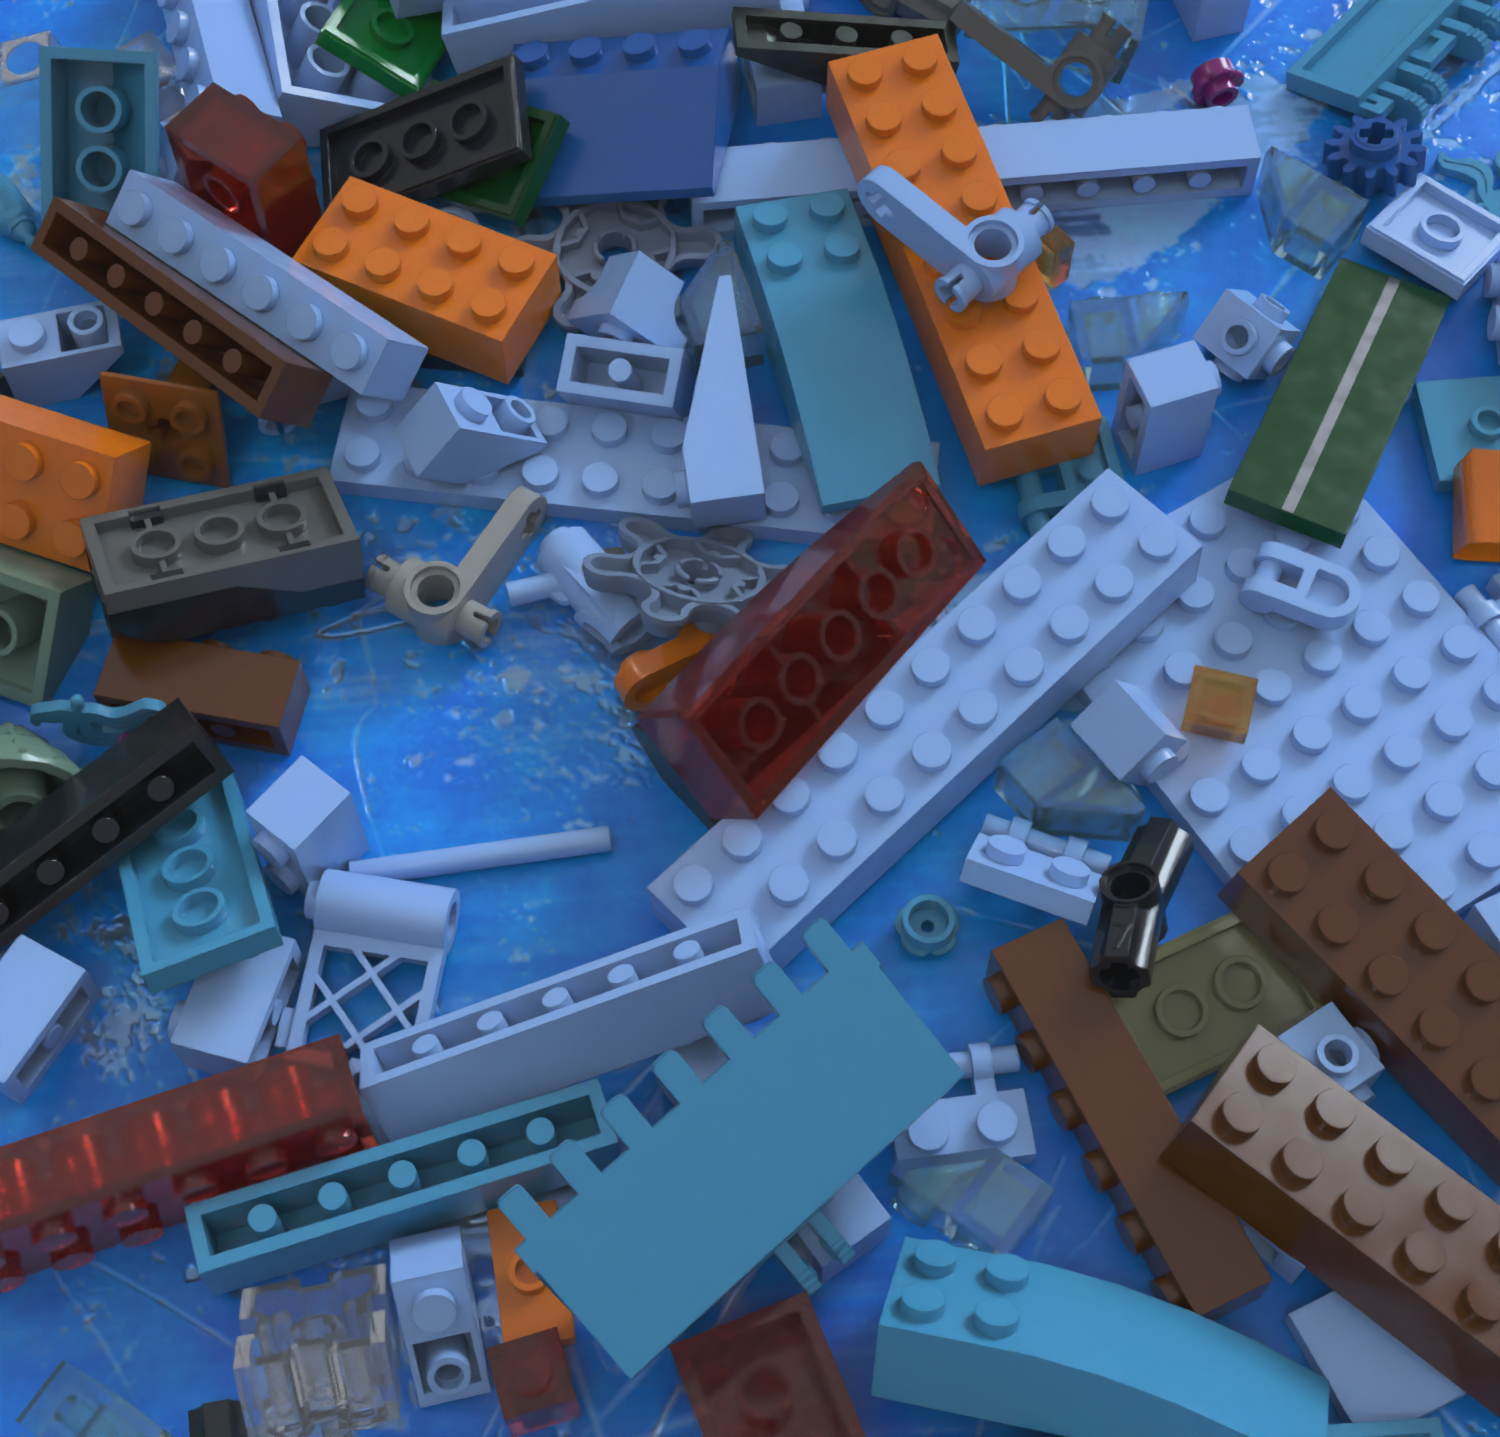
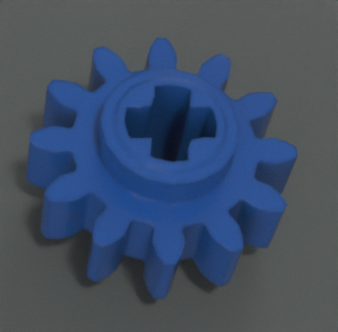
[1322,114,1427,199]

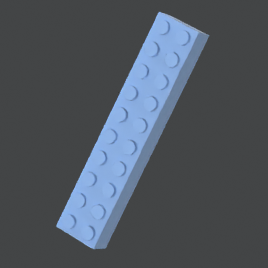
[646,468,1203,969]

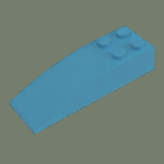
[734,188,941,514]
[871,1236,1330,1437]

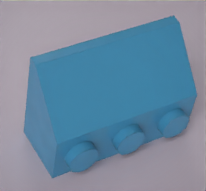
[39,46,160,222]

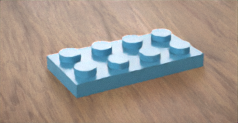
[117,761,284,995]

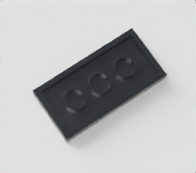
[319,53,532,212]

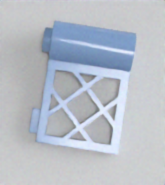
[274,869,460,1076]

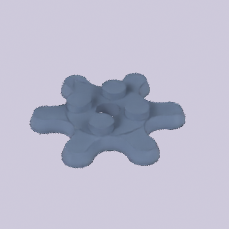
[515,199,723,334]
[582,517,813,643]

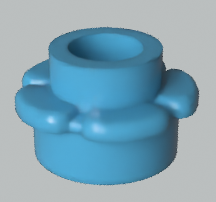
[895,894,960,957]

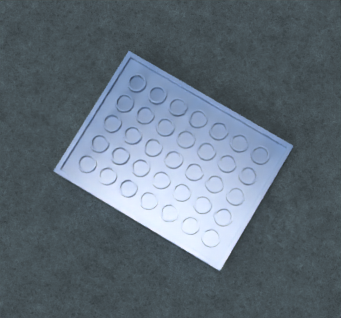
[1075,477,1500,916]

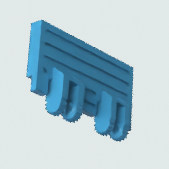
[1286,0,1500,126]

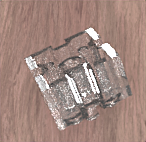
[233,1263,401,1437]

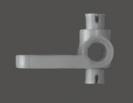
[365,486,547,648]

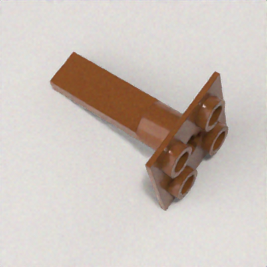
[99,359,232,488]

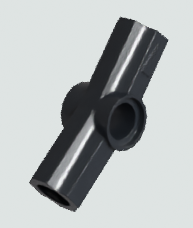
[1089,816,1193,998]

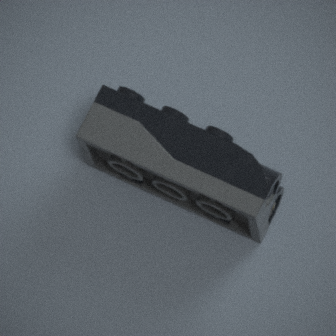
[79,466,366,642]

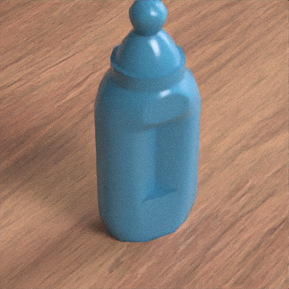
[0,172,36,248]

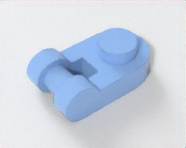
[1238,541,1362,630]

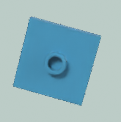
[1410,376,1500,493]

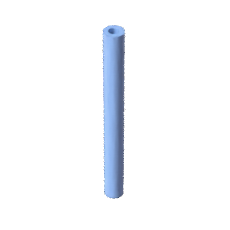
[349,825,612,880]

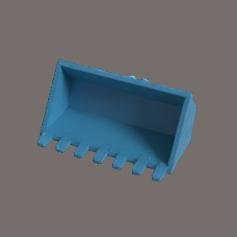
[497,918,965,1379]

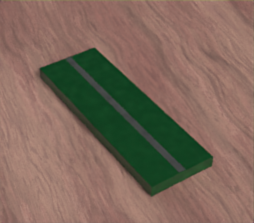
[1224,257,1451,549]

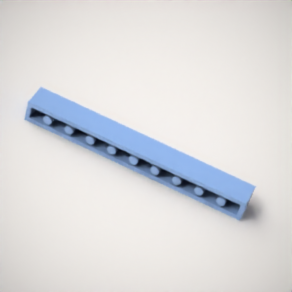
[689,105,1261,238]

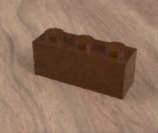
[93,635,311,756]

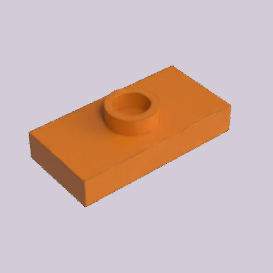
[486,1199,577,1356]

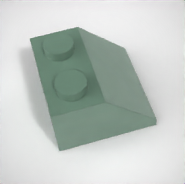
[0,543,96,706]

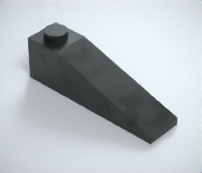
[732,6,960,86]

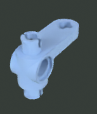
[857,165,1055,312]

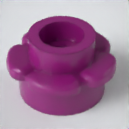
[1190,57,1244,107]

